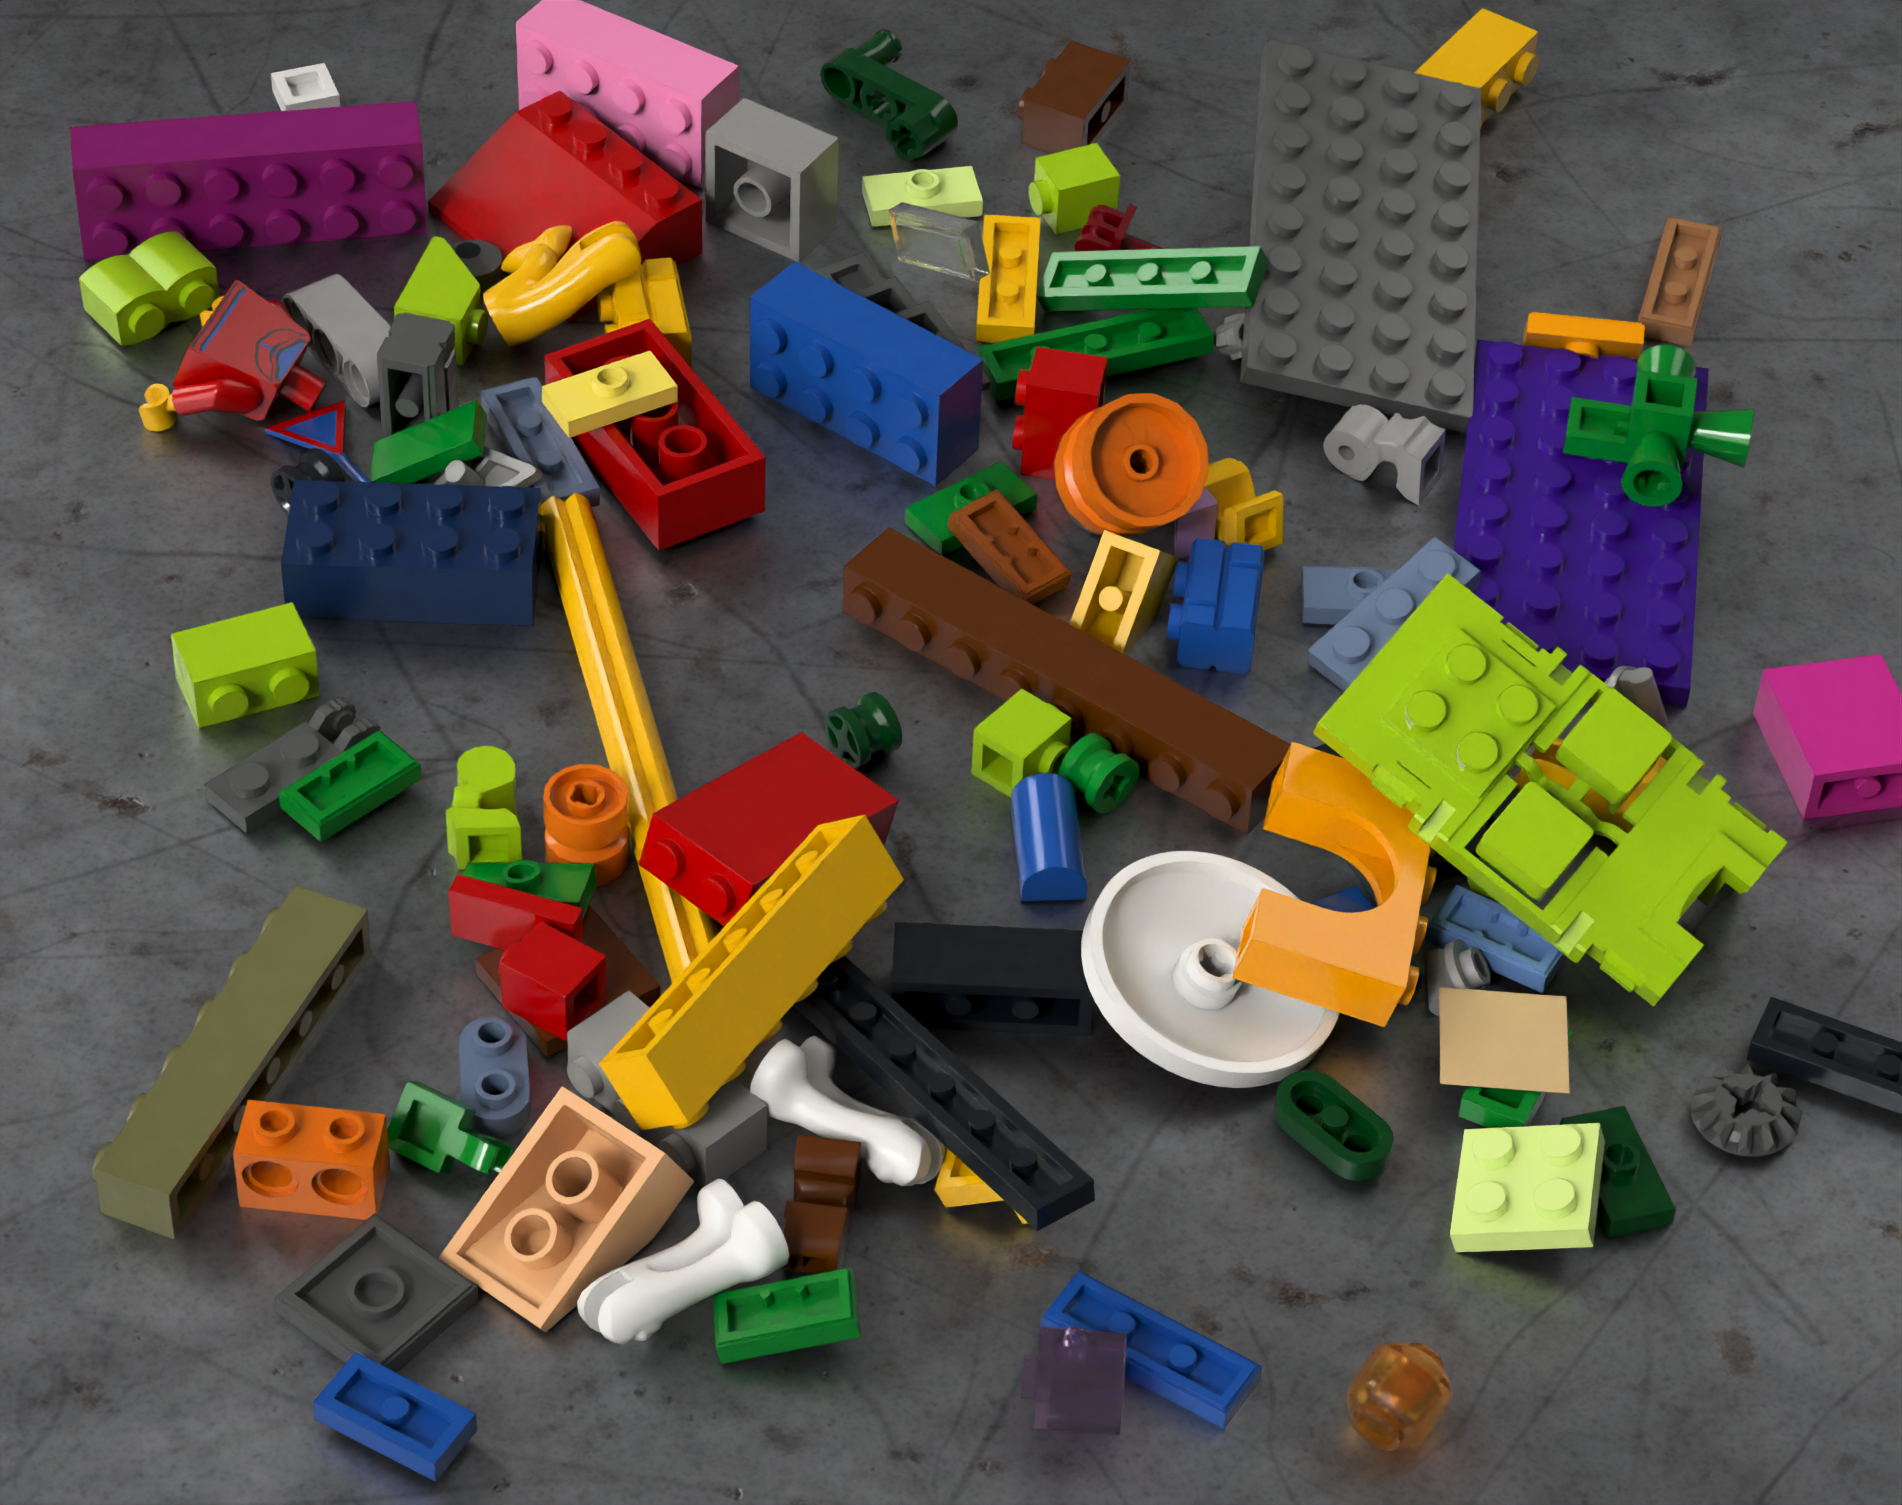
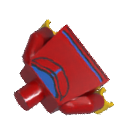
[138,280,327,432]

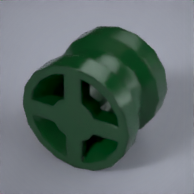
[825,691,902,769]

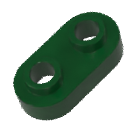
[1274,1070,1394,1181]

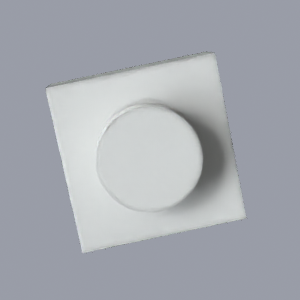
[271,63,340,111]

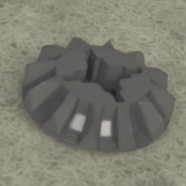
[1691,1064,1802,1157]

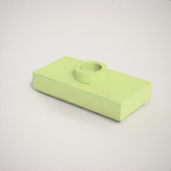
[862,166,983,227]

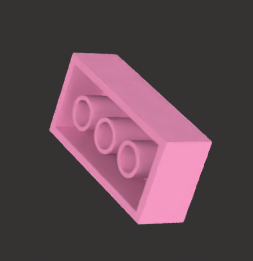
[516,0,739,189]

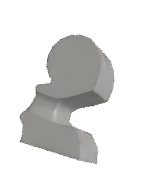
[1323,404,1446,506]

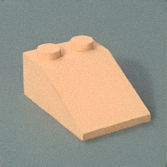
[438,1086,694,1333]

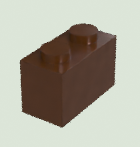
[1018,41,1131,154]

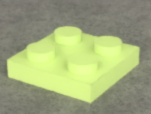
[1450,1123,1605,1253]

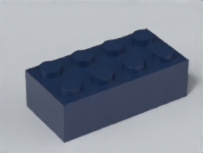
[281,480,542,626]

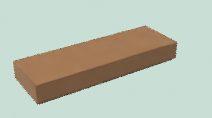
[1638,217,1723,347]

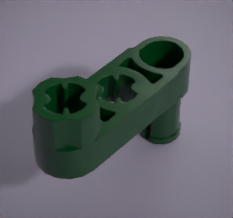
[820,29,958,162]

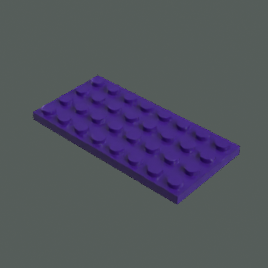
[1453,339,1709,707]

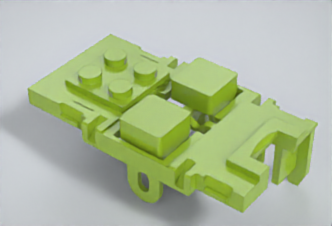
[1313,573,1788,1007]

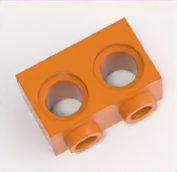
[233,1100,390,1220]

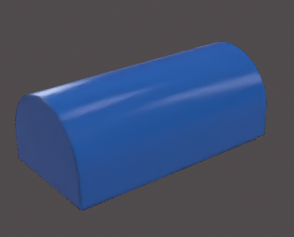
[1010,773,1087,902]

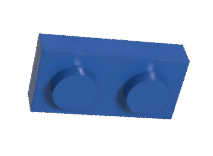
[313,1352,477,1482]

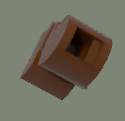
[781,1134,861,1274]

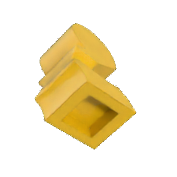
[1205,458,1283,550]

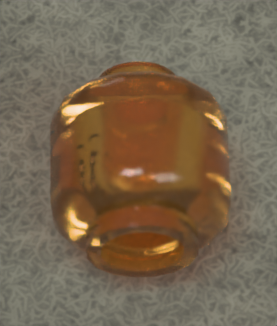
[1345,1342,1453,1451]

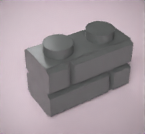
[377,313,459,438]

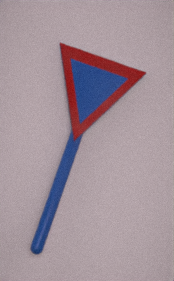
[264,400,371,483]

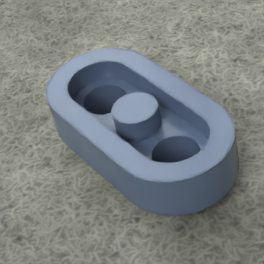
[458,1016,531,1137]

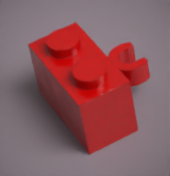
[1012,347,1108,480]

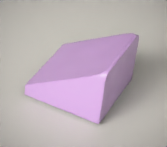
[1174,486,1218,559]

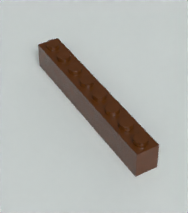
[843,527,1291,835]

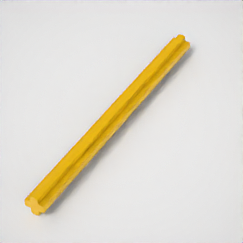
[541,492,750,1061]

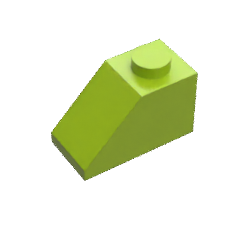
[394,236,488,365]

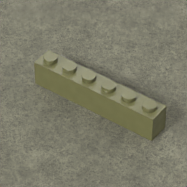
[92,885,371,1240]

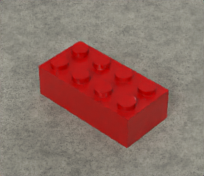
[544,318,766,551]

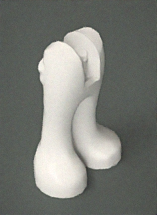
[750,1035,945,1186]
[577,1178,789,1345]

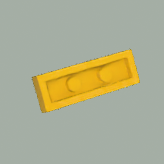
[976,214,1041,343]

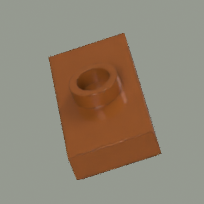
[947,489,1072,605]

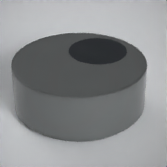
[451,240,503,291]

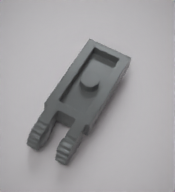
[204,697,383,834]

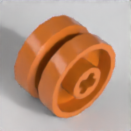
[1054,393,1209,538]

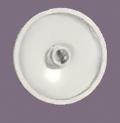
[1081,851,1339,1088]

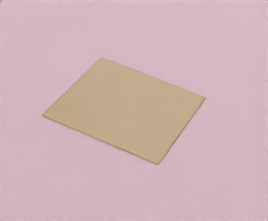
[1439,987,1570,1094]

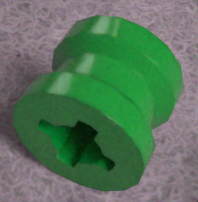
[1058,733,1140,814]

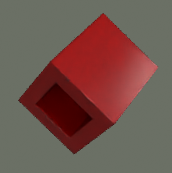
[498,921,608,1042]

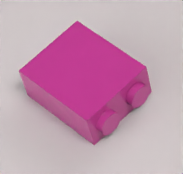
[1753,654,1902,820]

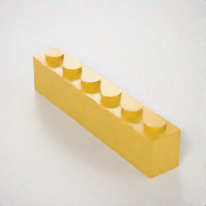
[599,815,904,1130]

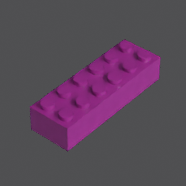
[70,101,427,260]

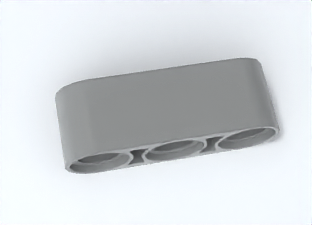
[282,274,391,407]

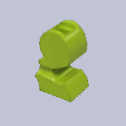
[446,746,522,870]

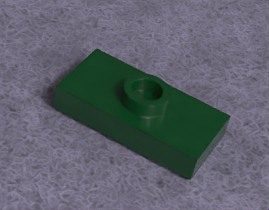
[1560,1106,1676,1237]

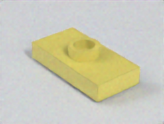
[542,351,678,438]

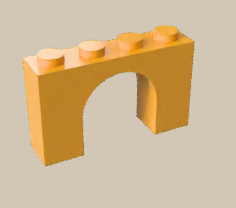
[1232,742,1436,1027]

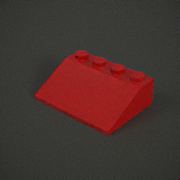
[428,91,702,323]

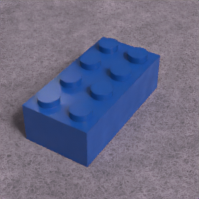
[750,261,983,486]

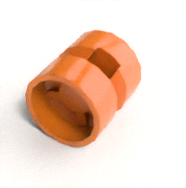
[543,764,630,887]

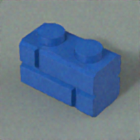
[1167,538,1265,674]

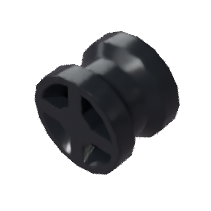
[271,448,346,516]

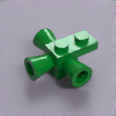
[1563,345,1754,507]

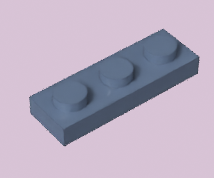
[480,377,600,517]
[1307,536,1480,691]

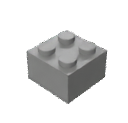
[705,97,839,263]

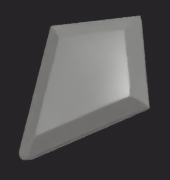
[434,446,543,487]

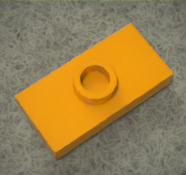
[1522,312,1645,359]

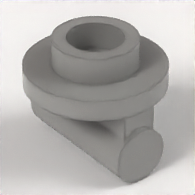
[1604,665,1668,727]
[1425,939,1491,1016]

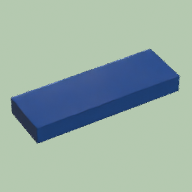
[1040,1271,1262,1429]

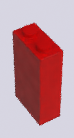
[638,732,899,927]

